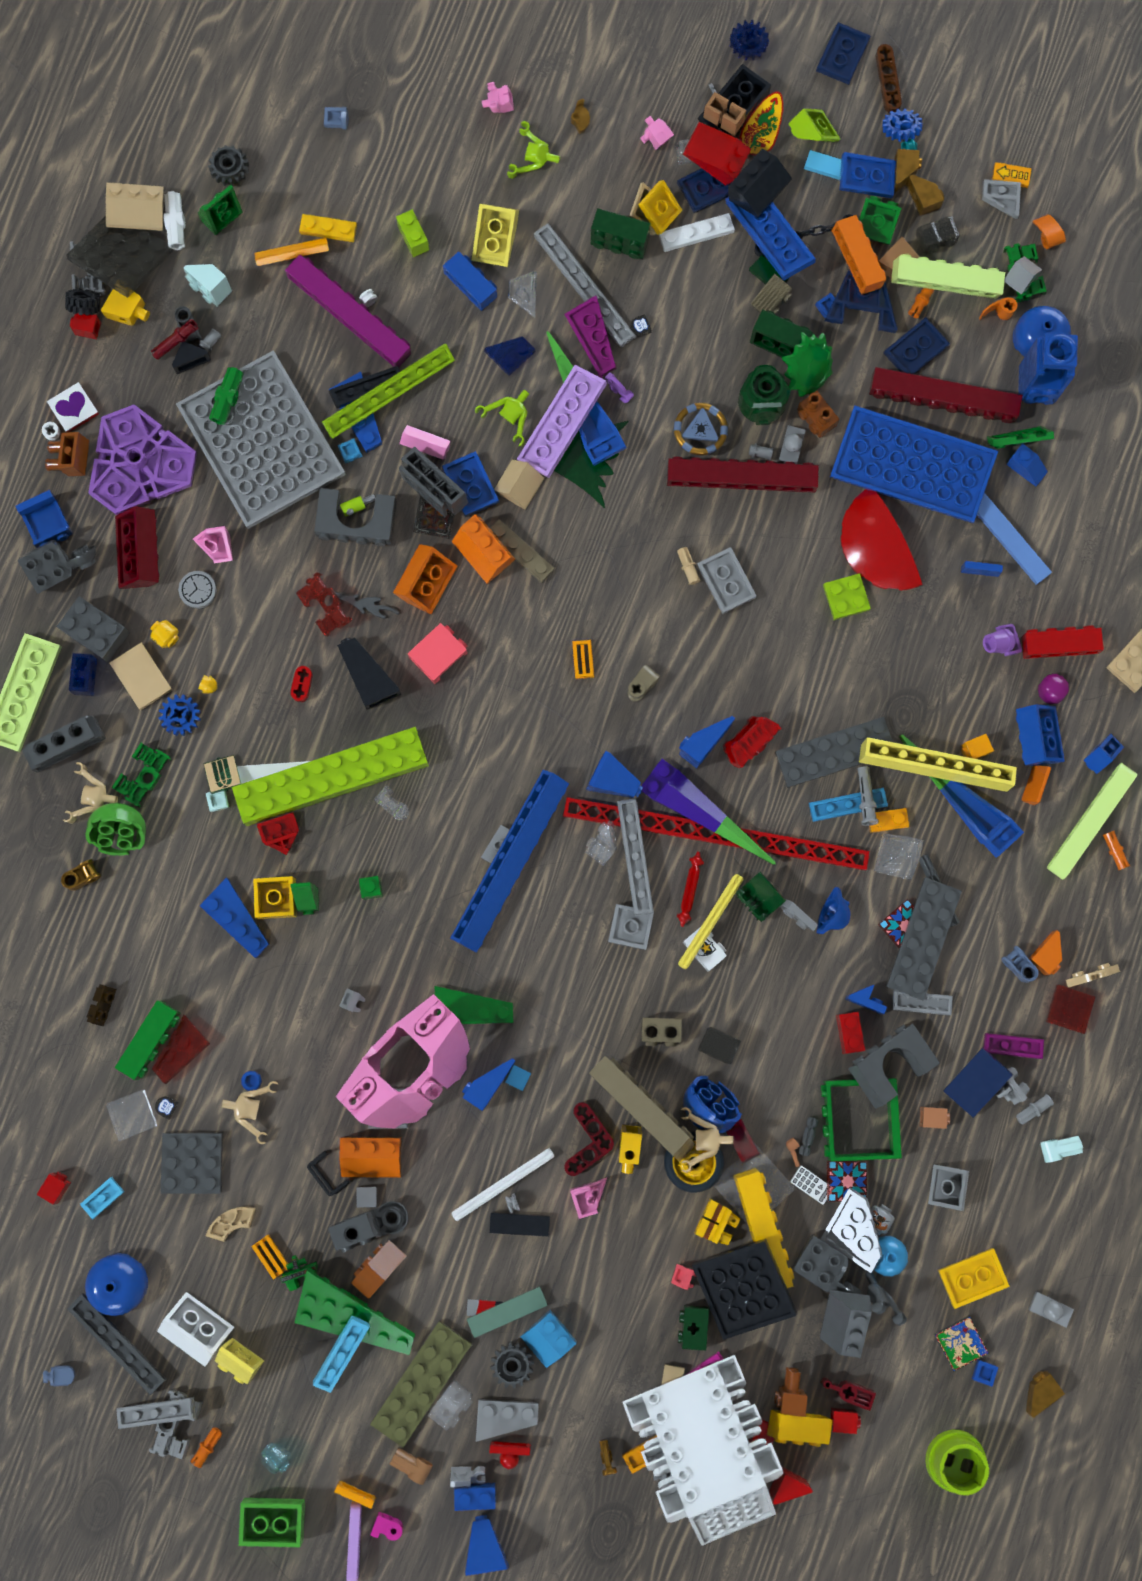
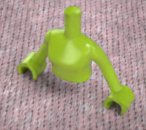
[507,121,560,179]
[475,390,529,447]

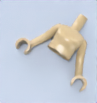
[63,762,118,824]
[222,1081,278,1144]
[681,1107,733,1173]

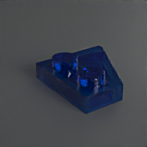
[484,336,536,376]

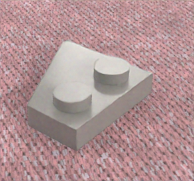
[982,179,1021,219]
[779,898,818,931]

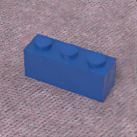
[443,251,497,311]

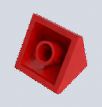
[768,1466,813,1505]

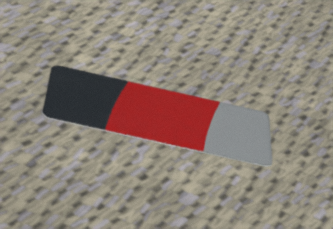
[467,1299,503,1316]

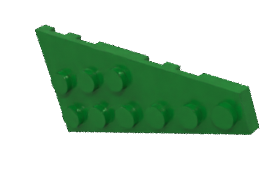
[294,1267,415,1355]

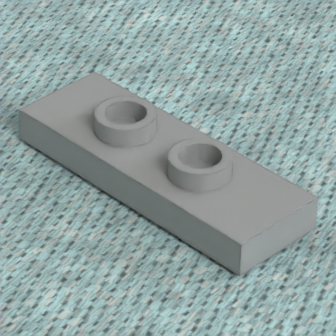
[892,990,953,1016]

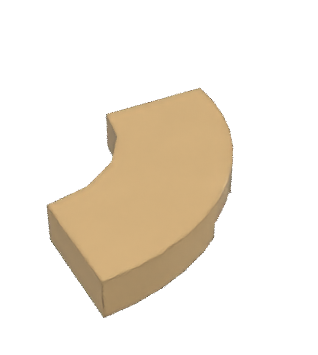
[206,1207,256,1242]

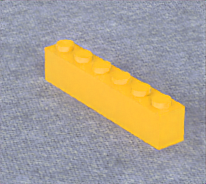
[733,1168,795,1288]

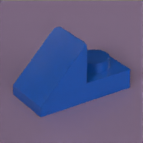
[845,985,887,1015]

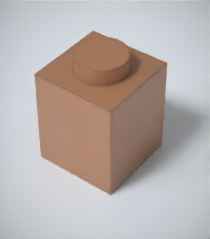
[919,1107,950,1129]

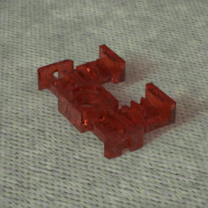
[296,572,352,637]

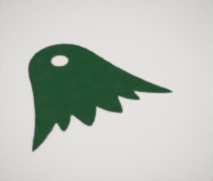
[554,421,629,508]

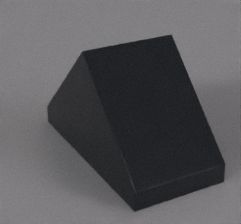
[172,342,211,374]

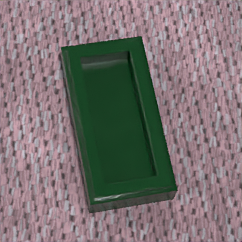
[749,256,789,285]

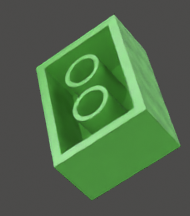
[239,1498,305,1547]

